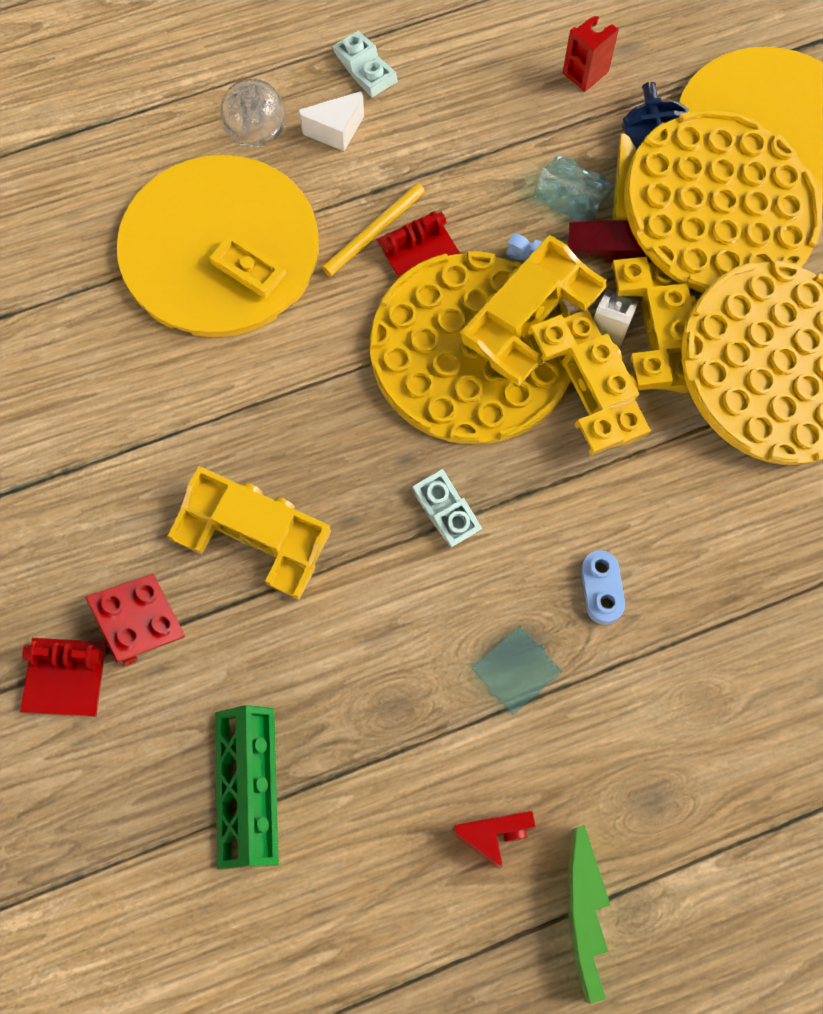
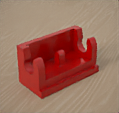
[562,16,619,92]

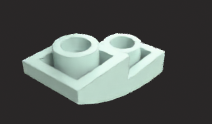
[333,31,398,98]
[411,469,482,547]

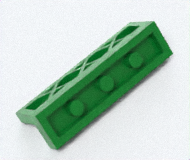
[215,705,279,870]

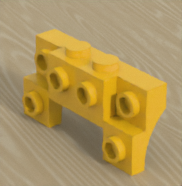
[460,235,607,386]
[611,257,696,394]
[528,309,651,456]
[167,466,331,600]

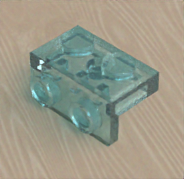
[533,155,615,222]

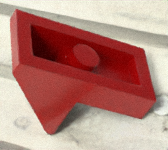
[453,811,536,869]

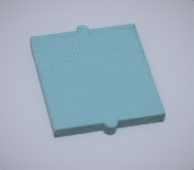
[472,626,562,715]

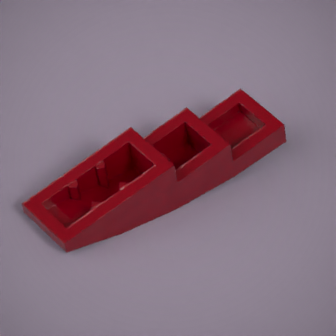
[568,220,652,263]

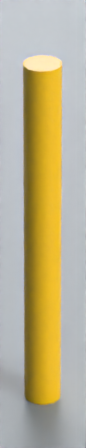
[322,183,425,277]

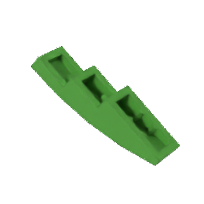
[568,825,610,1004]

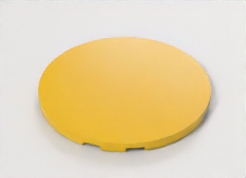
[679,47,823,209]
[624,110,822,293]
[117,155,319,337]
[370,251,571,445]
[681,260,823,465]

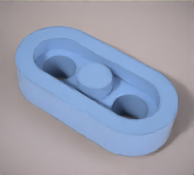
[581,550,625,625]

